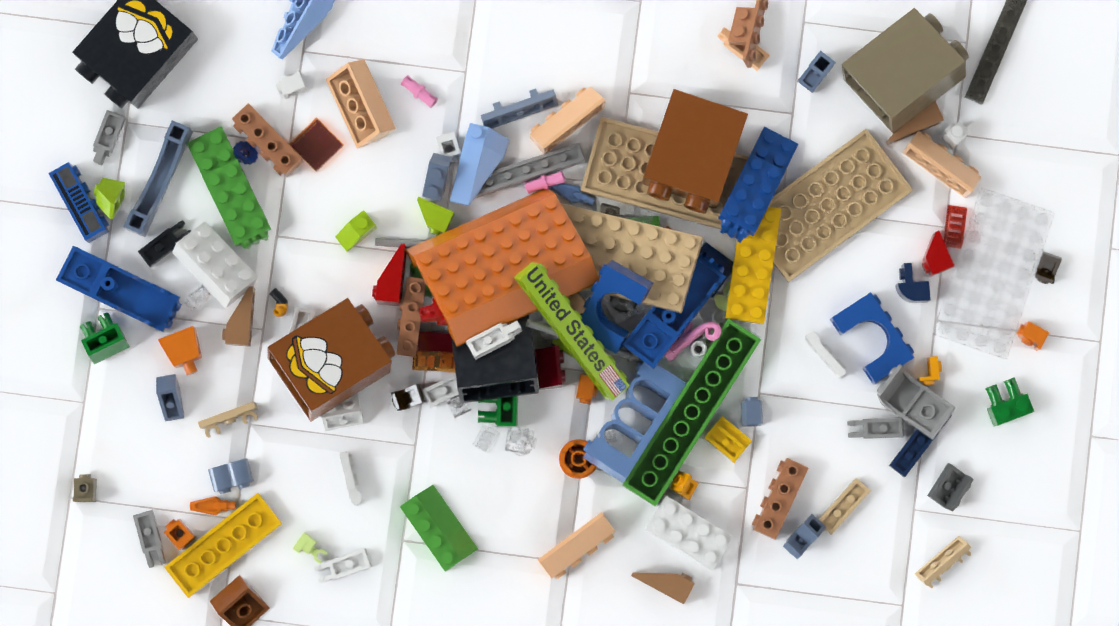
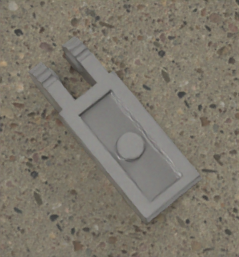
[847,418,904,439]
[133,510,166,568]

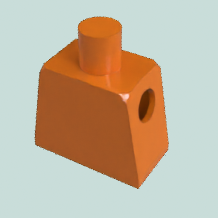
[158,326,202,376]

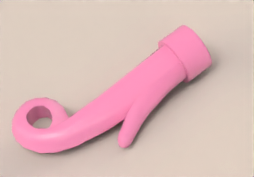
[665,322,721,361]

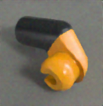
[269,288,288,317]

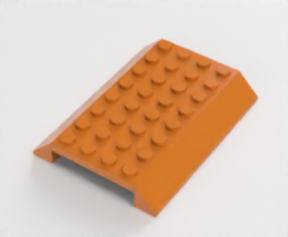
[406,189,599,347]

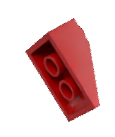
[372,244,407,307]

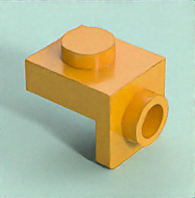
[917,356,942,385]
[670,471,699,501]

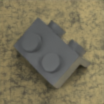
[927,463,974,512]

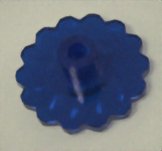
[233,141,258,165]

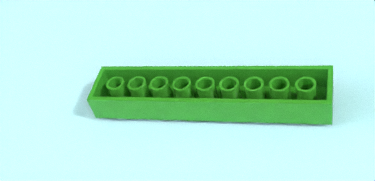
[622,318,762,507]

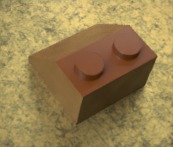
[210,575,270,626]

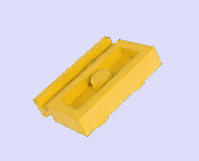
[704,416,752,463]

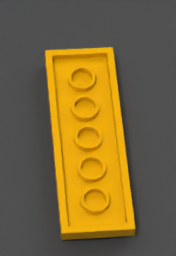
[725,207,781,325]
[164,493,283,598]

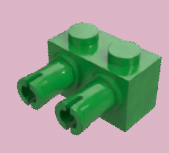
[80,312,130,365]
[985,377,1035,427]
[478,396,519,428]

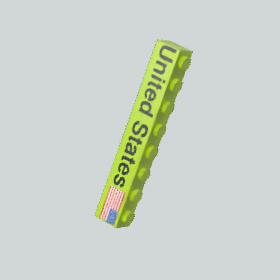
[514,262,630,401]

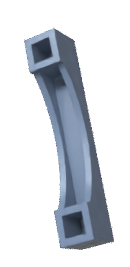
[123,120,193,237]

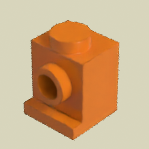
[1016,321,1050,351]
[576,374,598,405]
[163,519,197,550]

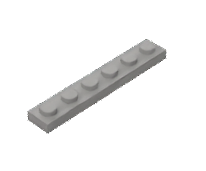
[475,143,585,198]

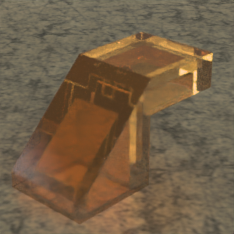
[412,350,456,373]

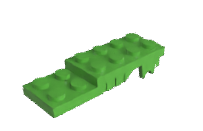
[186,126,271,249]

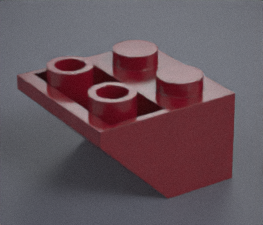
[535,345,566,390]

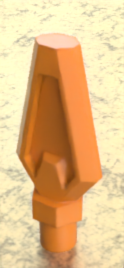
[190,496,236,515]

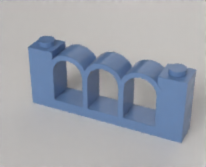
[583,362,687,483]

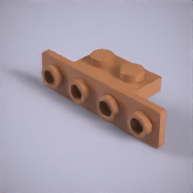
[728,0,769,68]
[396,277,426,357]

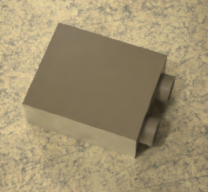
[841,7,969,134]

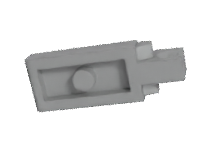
[93,110,126,165]

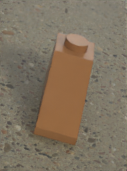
[886,101,944,145]
[222,286,256,347]
[631,572,695,604]

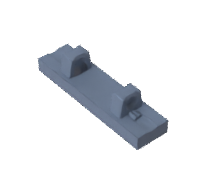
[480,88,558,129]

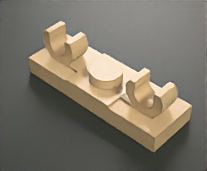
[198,401,258,438]
[914,536,972,589]

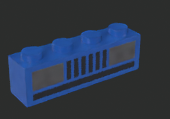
[48,162,109,243]

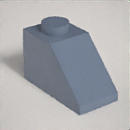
[156,374,184,422]

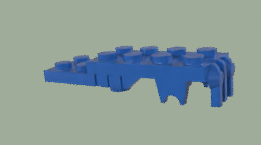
[718,126,799,243]
[56,245,182,332]
[622,252,726,369]

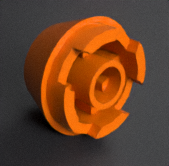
[559,439,597,479]

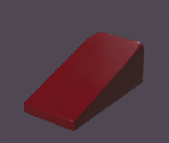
[418,331,453,354]

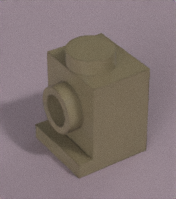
[73,474,97,502]

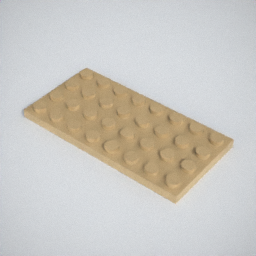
[580,116,749,230]
[768,129,913,283]
[561,203,703,313]

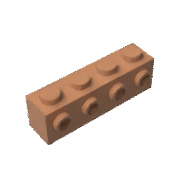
[232,103,304,177]
[752,458,809,540]

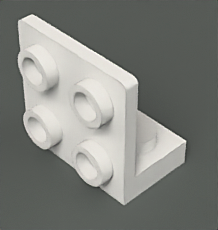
[321,393,364,432]

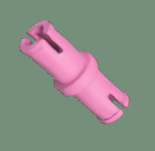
[401,75,438,108]
[525,171,566,194]

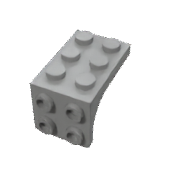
[877,364,956,440]

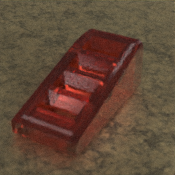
[943,205,967,249]

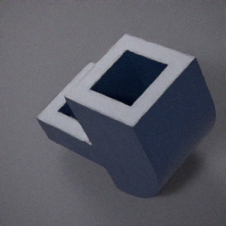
[895,263,931,303]

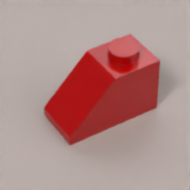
[922,230,954,277]

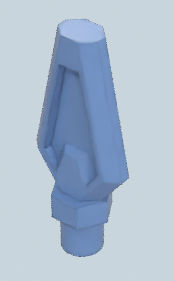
[551,183,595,205]

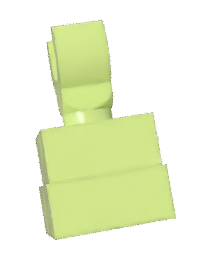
[292,532,328,563]

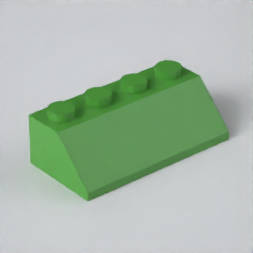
[400,485,478,572]

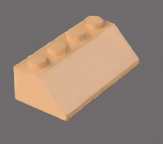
[325,59,396,149]
[529,86,605,154]
[902,131,981,198]
[538,512,615,580]

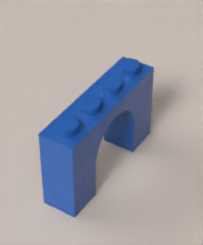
[580,260,653,354]
[829,292,915,384]

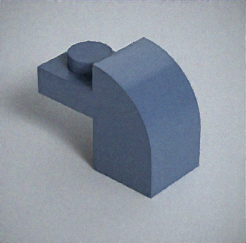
[797,50,836,93]
[783,514,826,560]

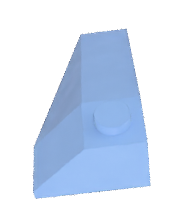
[271,0,335,60]
[450,123,510,206]

